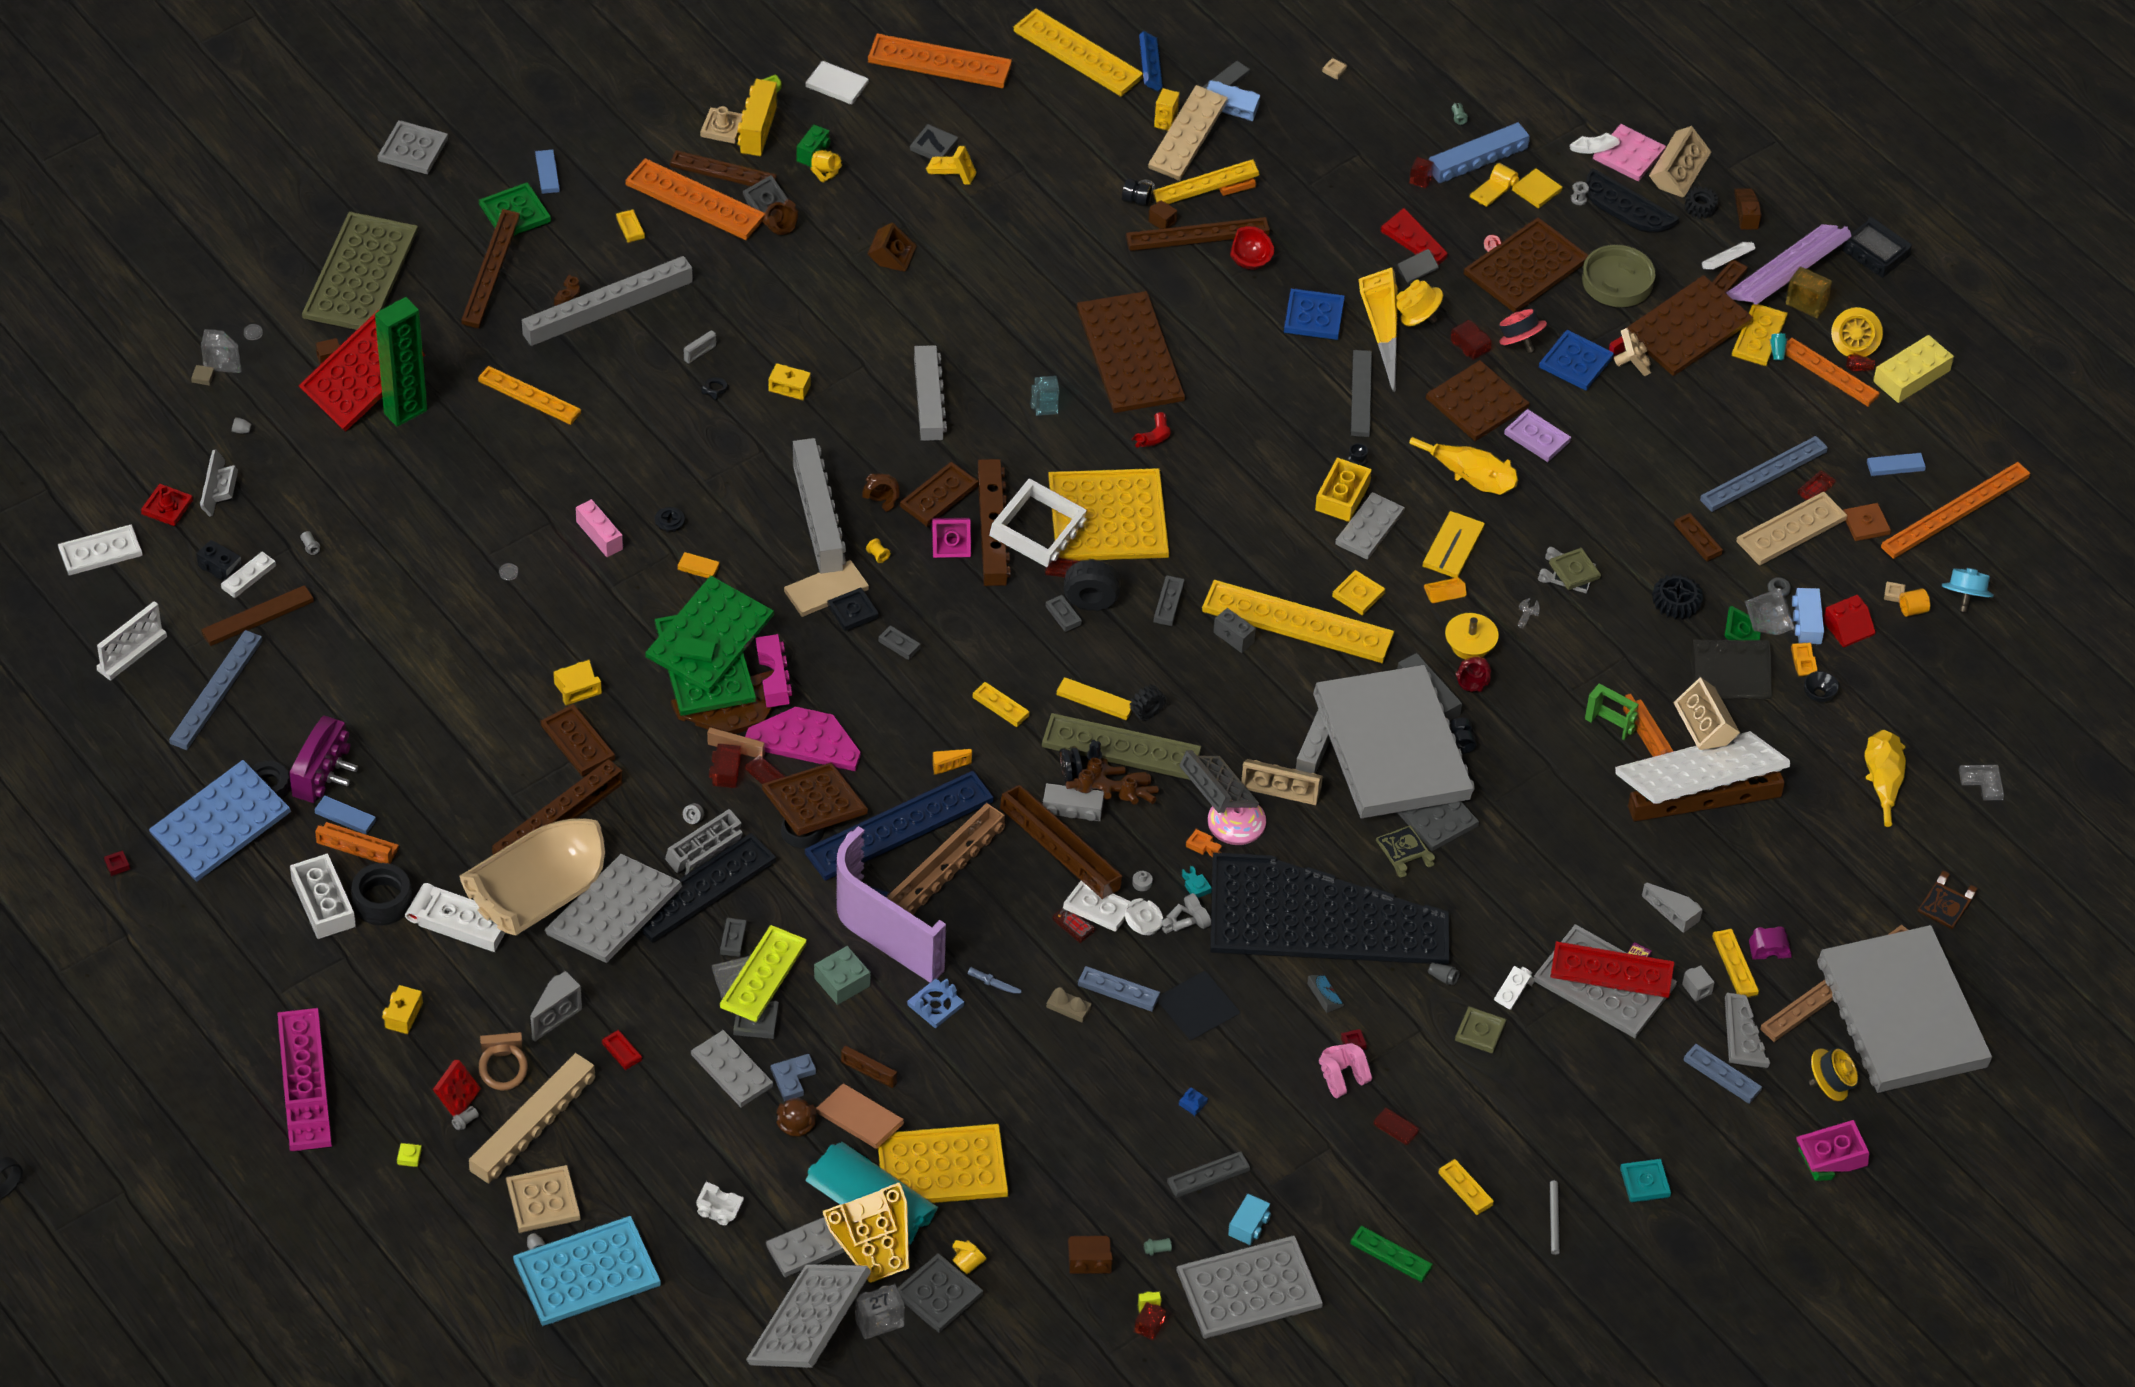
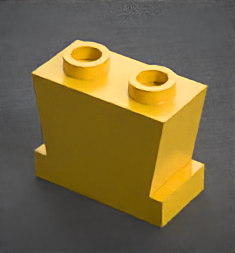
[554,660,602,705]

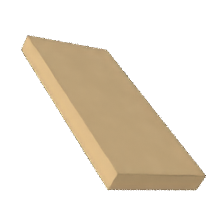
[784,560,869,617]

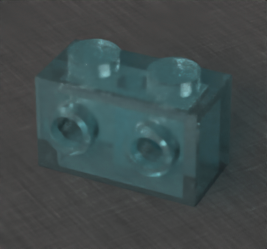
[1031,376,1059,416]

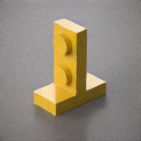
[926,146,977,185]

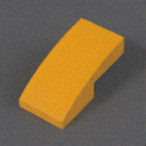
[1791,643,1817,676]

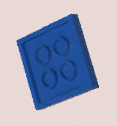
[1284,289,1344,340]
[1539,330,1614,391]

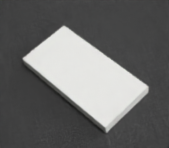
[58,525,142,575]

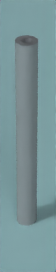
[1550,1181,1559,1254]

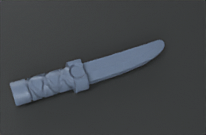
[968,967,1021,994]

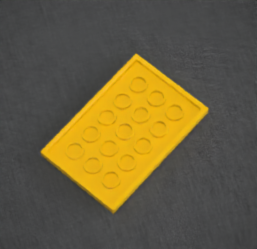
[878,1124,1008,1203]

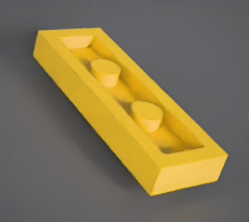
[973,682,1029,727]
[1439,1159,1494,1215]

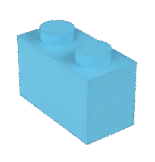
[1228,1194,1271,1245]

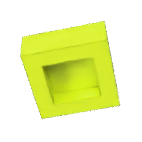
[397,1143,422,1167]
[1138,1292,1161,1313]

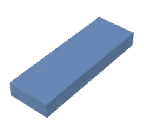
[535,150,559,194]
[1867,453,1926,476]
[315,796,376,835]

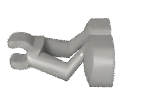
[1162,893,1211,933]

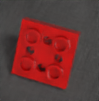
[141,483,193,526]
[433,1060,481,1117]

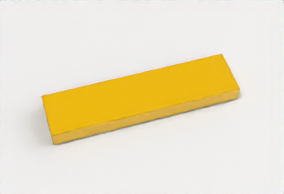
[1056,677,1132,720]
[1712,928,1759,997]

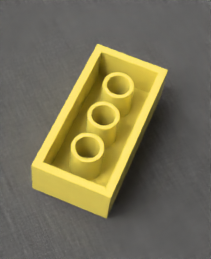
[1873,335,1954,403]

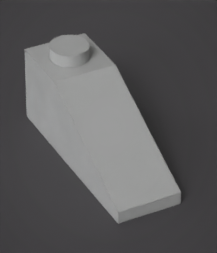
[1642,883,1702,933]

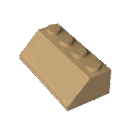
[1649,126,1711,197]
[1673,677,1740,750]
[1241,759,1323,805]

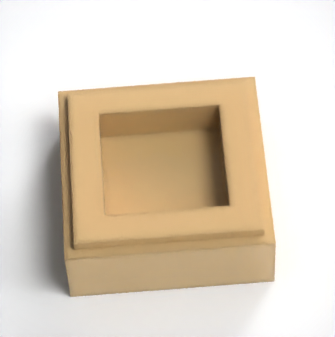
[1323,58,1347,79]
[1884,582,1905,602]

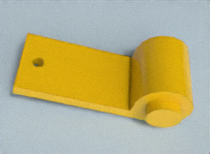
[1470,163,1519,207]

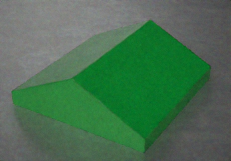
[1725,606,1762,652]

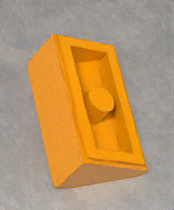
[1424,577,1466,603]

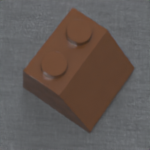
[868,222,917,272]

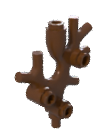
[1066,758,1158,804]

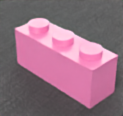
[576,499,623,557]

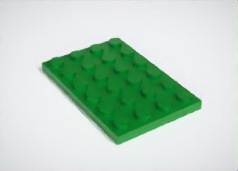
[645,575,774,693]
[655,615,756,716]

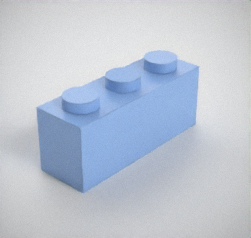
[1207,80,1260,121]
[1792,588,1824,644]

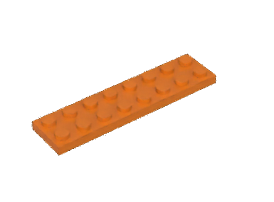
[868,34,1012,88]
[626,158,765,240]

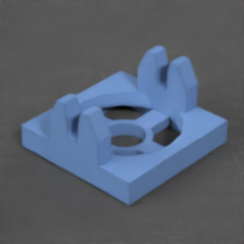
[907,979,964,1029]

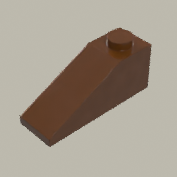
[1734,188,1761,229]

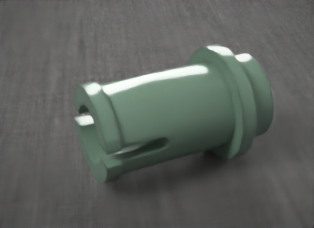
[1452,103,1468,125]
[1144,1238,1171,1255]

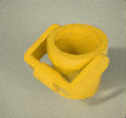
[811,150,842,182]
[952,1240,987,1275]

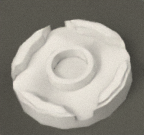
[1125,898,1163,935]

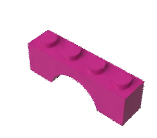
[755,634,792,707]

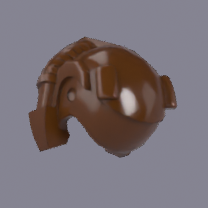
[763,199,798,235]
[862,473,900,512]
[776,1098,816,1137]

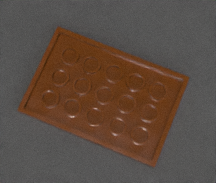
[1463,217,1589,313]
[1627,275,1753,376]

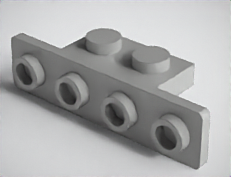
[200,449,238,517]

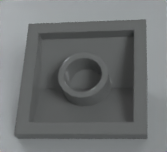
[742,175,788,213]

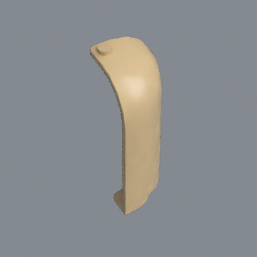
[459,819,605,935]

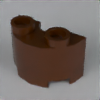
[554,275,580,307]

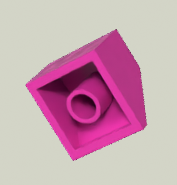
[932,518,971,558]

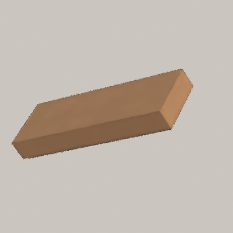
[707,728,765,760]

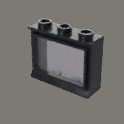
[1841,217,1912,278]

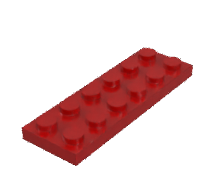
[1550,941,1674,998]

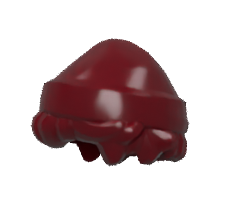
[1456,656,1491,692]

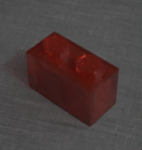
[709,744,741,788]

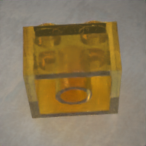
[1785,266,1832,318]

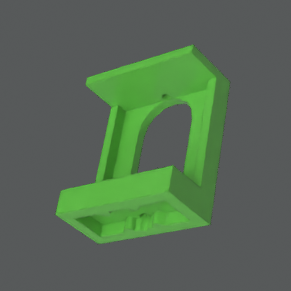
[1585,684,1639,740]

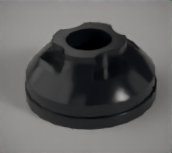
[1804,671,1839,702]

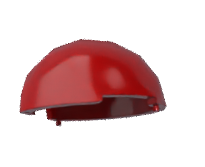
[1230,226,1274,269]

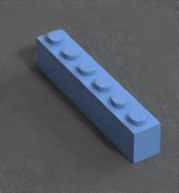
[1428,123,1530,183]

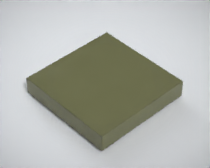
[1549,548,1601,590]
[1455,1007,1506,1054]

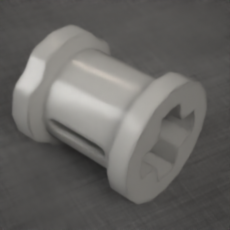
[1571,182,1589,205]

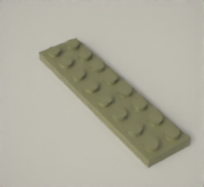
[1042,713,1201,780]

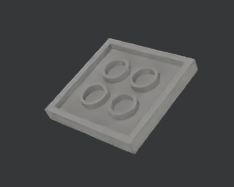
[378,120,448,174]

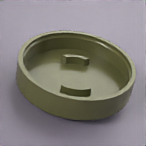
[1582,245,1655,307]

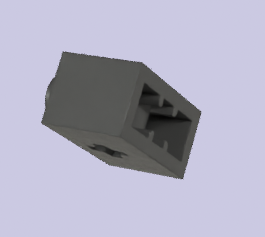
[1214,608,1256,653]

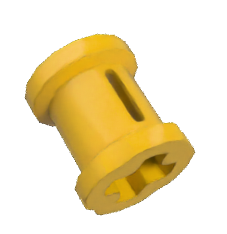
[866,538,890,563]

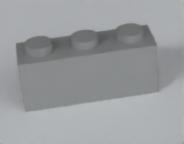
[1043,783,1104,821]

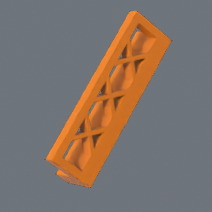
[1623,694,1674,757]
[315,822,399,864]

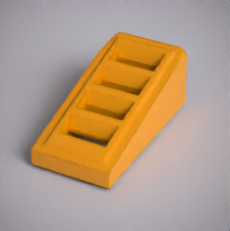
[933,749,972,774]

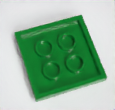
[479,182,551,235]

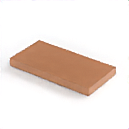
[816,1083,904,1149]

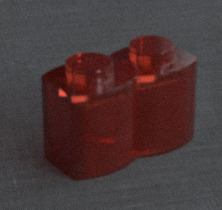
[1451,320,1491,359]

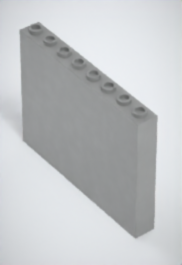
[1313,665,1474,818]
[1817,925,1992,1093]

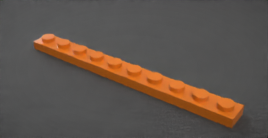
[1881,462,2030,559]

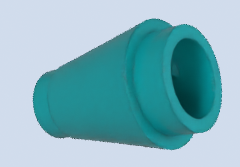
[1769,333,1787,361]

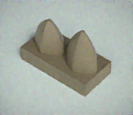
[1046,987,1091,1022]

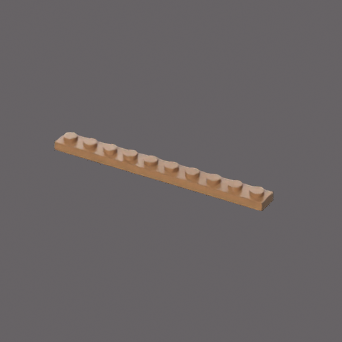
[1760,925,1907,1042]

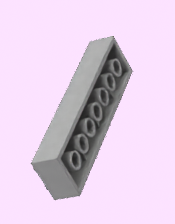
[793,438,846,574]

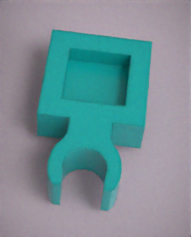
[1182,866,1212,898]

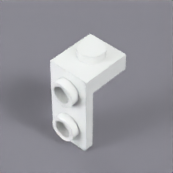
[1494,966,1535,1010]

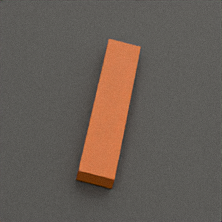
[1785,338,1880,406]

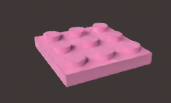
[1593,124,1666,182]

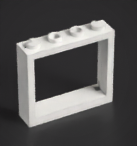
[989,479,1087,567]

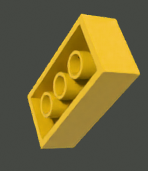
[737,79,777,156]

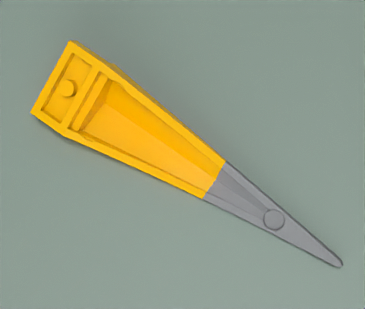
[1359,268,1398,392]

